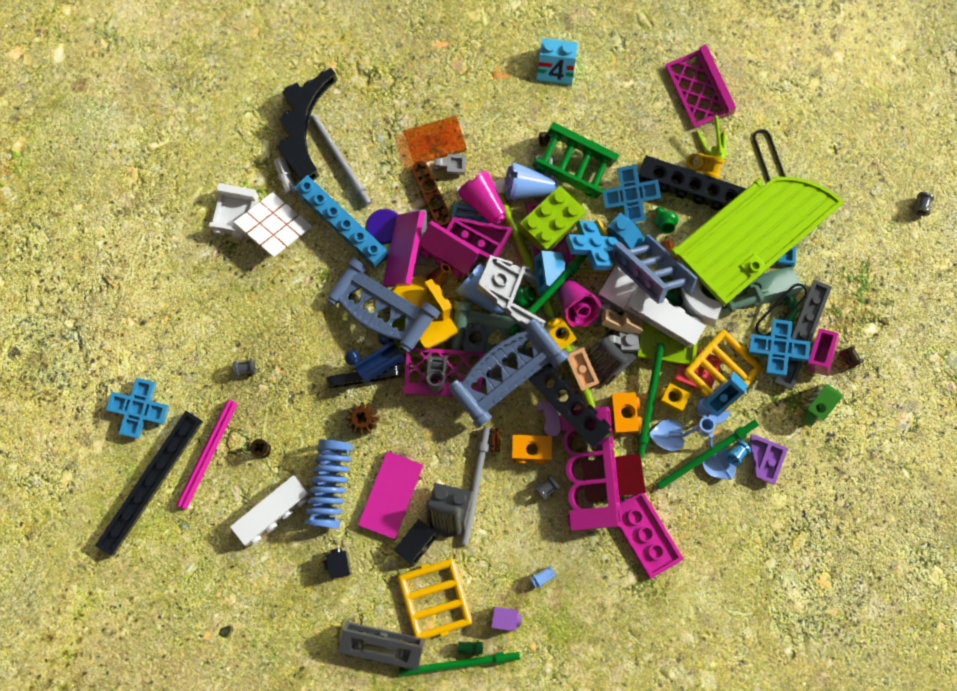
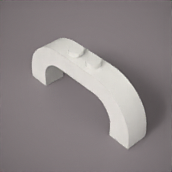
[681,265,722,327]

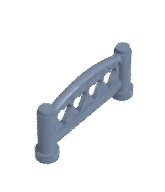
[326,257,441,352]
[448,318,569,429]

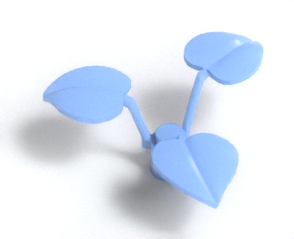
[650,396,735,480]

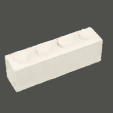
[624,286,706,348]
[230,475,311,546]

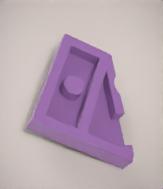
[750,434,788,485]

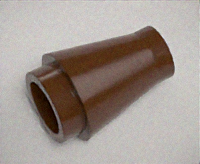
[426,263,451,288]

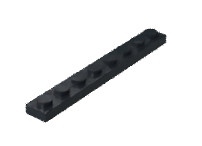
[95,411,204,556]

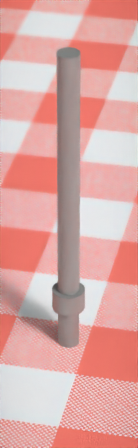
[310,114,372,206]
[460,427,490,545]

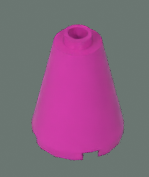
[458,170,506,224]
[557,279,602,328]

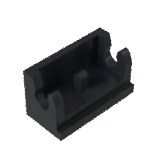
[394,519,439,566]

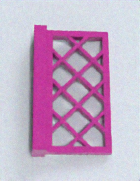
[665,44,736,129]
[403,348,484,397]

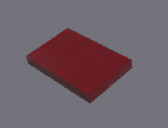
[581,453,646,501]

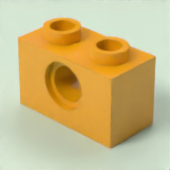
[610,392,642,435]
[511,435,552,465]

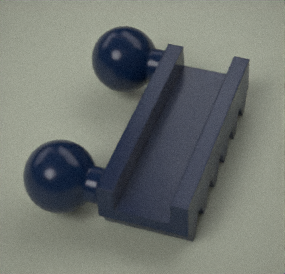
[344,334,404,384]

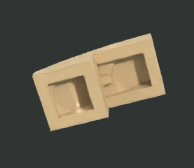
[602,308,643,334]

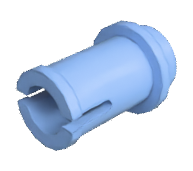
[530,566,557,589]

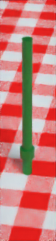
[507,254,588,336]
[636,343,665,459]
[656,419,759,490]
[399,652,520,676]

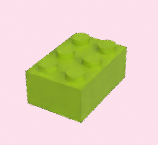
[519,186,587,251]

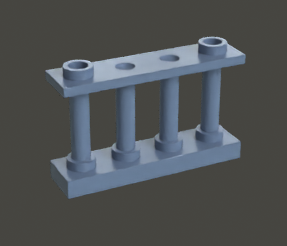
[610,234,698,304]

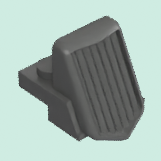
[586,331,637,386]
[426,483,474,537]

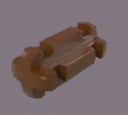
[490,428,501,452]

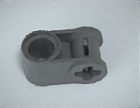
[426,354,448,393]

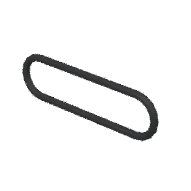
[753,129,786,181]
[755,283,808,336]

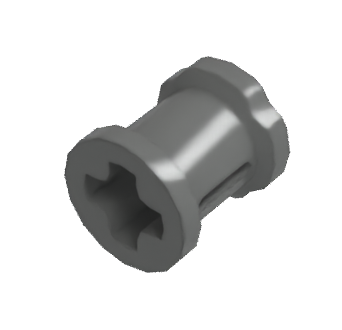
[913,192,935,216]
[233,358,256,378]
[534,475,561,500]

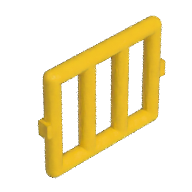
[684,329,763,411]
[397,559,472,639]

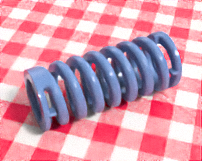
[303,439,354,529]

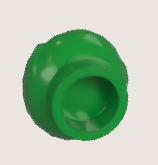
[651,207,679,234]
[513,285,535,308]

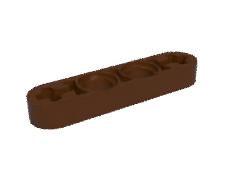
[412,161,451,228]

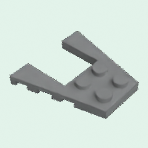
[476,255,557,330]

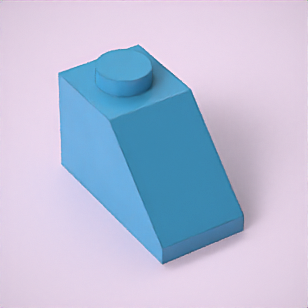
[607,212,645,249]
[534,251,565,294]
[703,371,747,417]

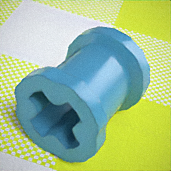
[725,440,751,466]

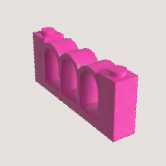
[559,406,622,531]

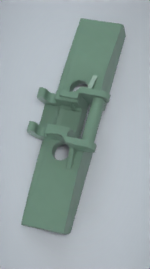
[679,266,803,318]

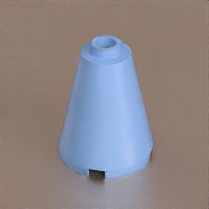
[505,163,557,200]
[455,264,504,314]

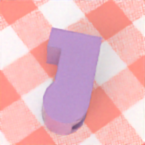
[536,401,561,438]

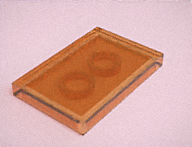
[404,116,467,163]

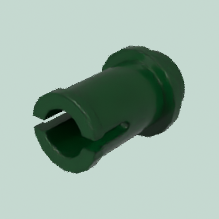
[458,640,483,656]

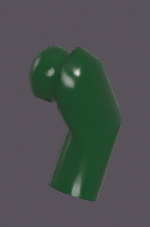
[782,295,798,321]

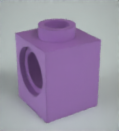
[491,606,522,631]

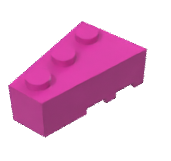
[446,217,513,259]

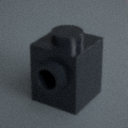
[324,547,352,579]

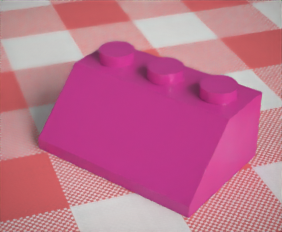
[418,220,480,279]

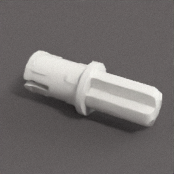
[274,157,296,194]

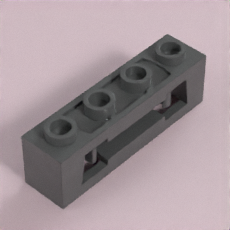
[338,621,425,670]

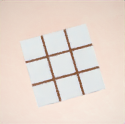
[234,192,312,258]

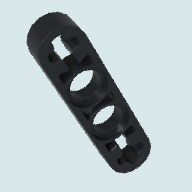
[326,365,402,388]

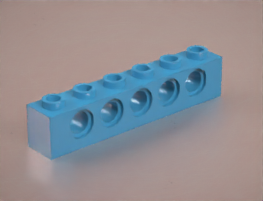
[294,175,389,269]

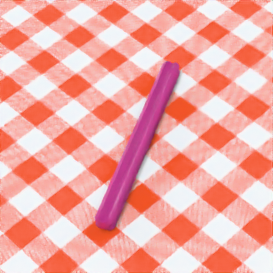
[176,400,237,509]

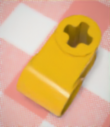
[686,153,725,178]

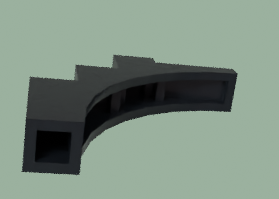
[276,68,337,181]

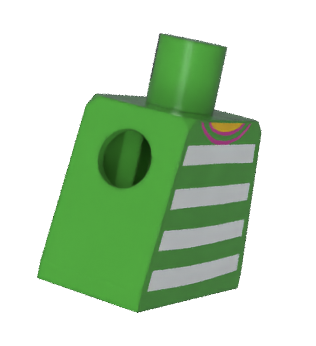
[801,384,844,428]

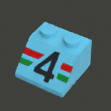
[536,38,578,86]

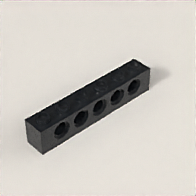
[638,155,746,211]
[513,348,613,450]

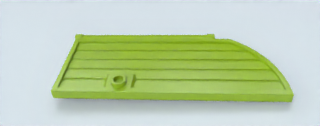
[670,177,845,306]

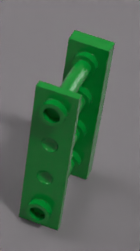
[532,122,619,198]

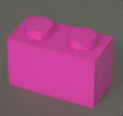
[808,328,839,376]

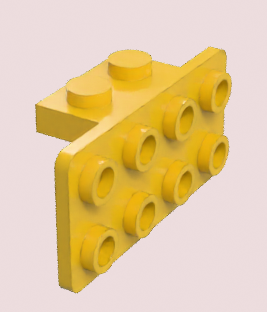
[391,276,458,349]

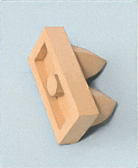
[567,347,599,391]

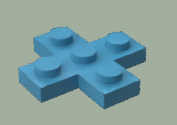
[603,165,661,223]
[565,220,619,270]
[748,319,810,378]
[106,378,170,439]

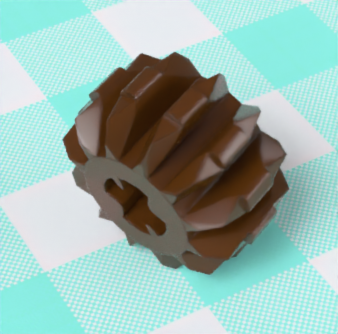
[345,402,379,436]

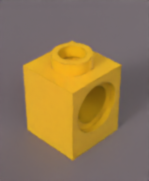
[545,317,577,350]
[658,383,691,413]

